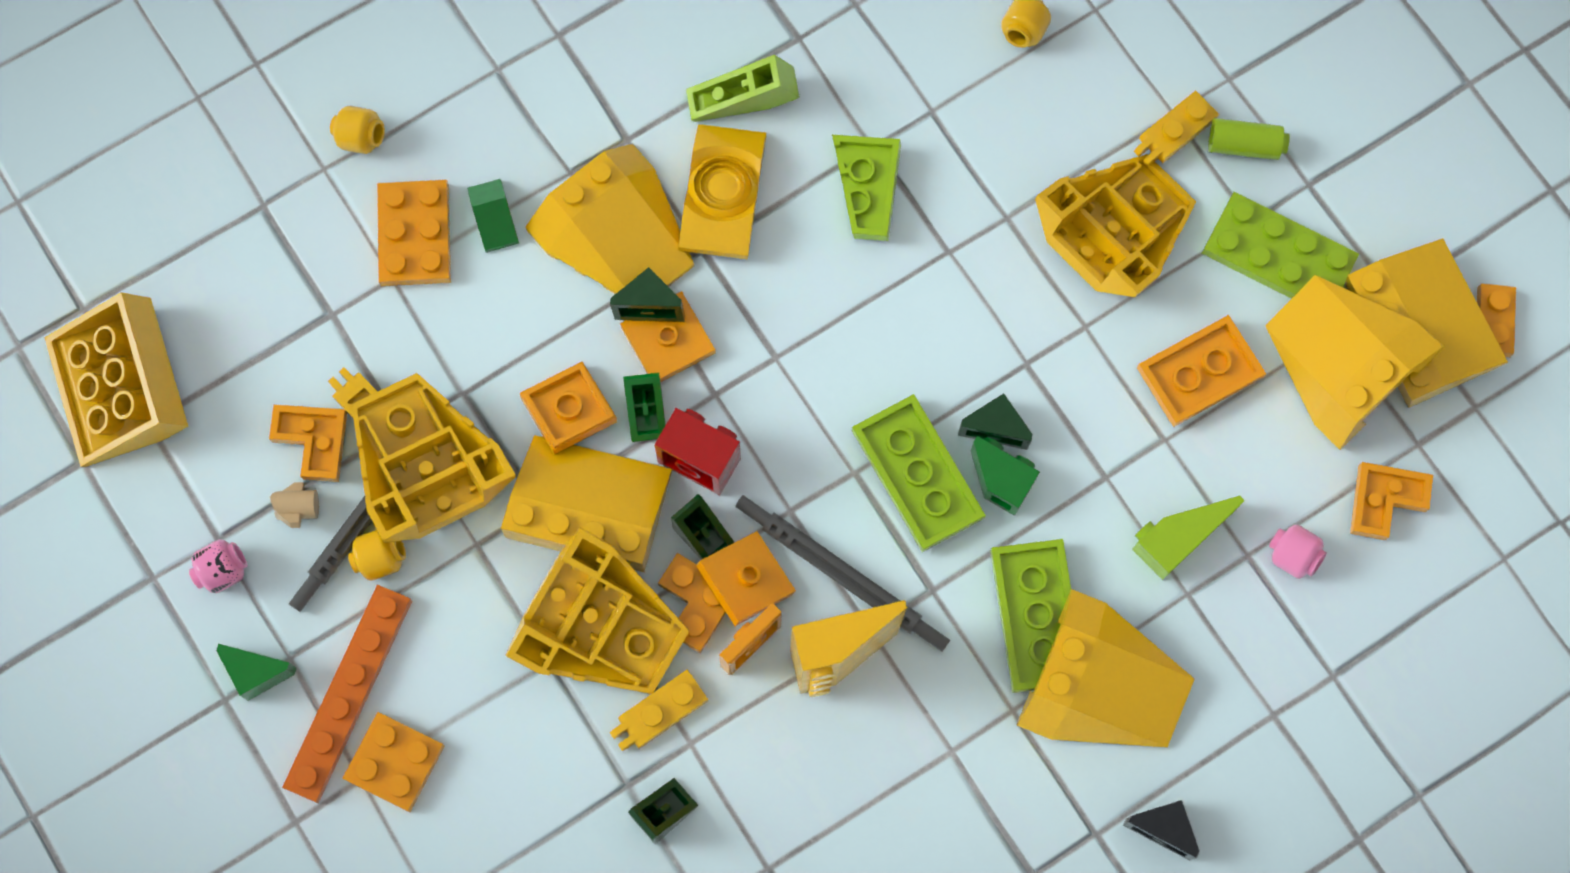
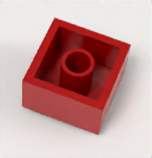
[654,408,741,496]

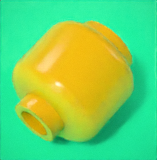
[1001,0,1051,48]
[330,106,385,154]
[348,530,406,581]

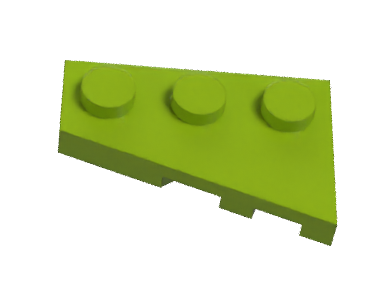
[832,134,901,241]

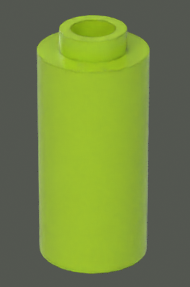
[1208,118,1290,160]

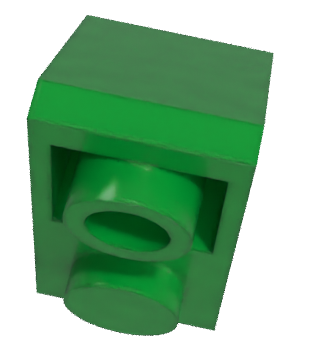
[970,436,1040,516]

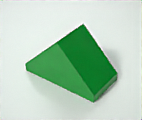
[467,179,519,253]
[623,373,666,442]
[216,643,297,701]

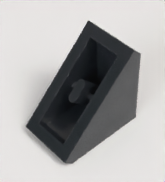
[1123,800,1200,861]

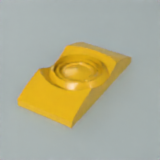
[678,124,766,260]

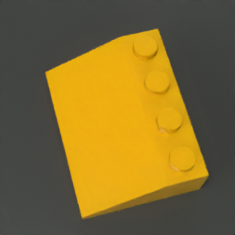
[1345,238,1508,408]
[44,292,189,467]
[501,435,672,573]
[790,600,907,697]

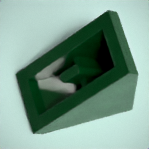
[610,267,685,322]
[958,393,1033,450]
[671,494,735,560]
[628,778,699,845]

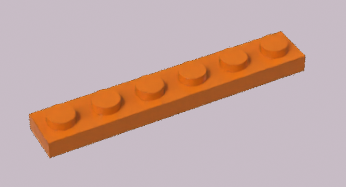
[282,585,412,803]

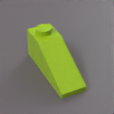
[686,54,800,122]
[1132,496,1245,580]

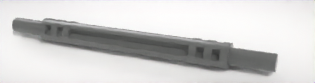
[735,495,950,652]
[289,496,372,612]

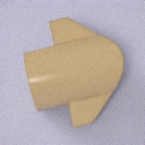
[270,482,319,528]

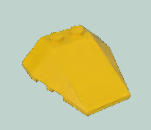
[525,143,694,294]
[1035,154,1196,297]
[1265,275,1444,450]
[351,373,516,543]
[506,528,689,694]
[1016,589,1195,747]

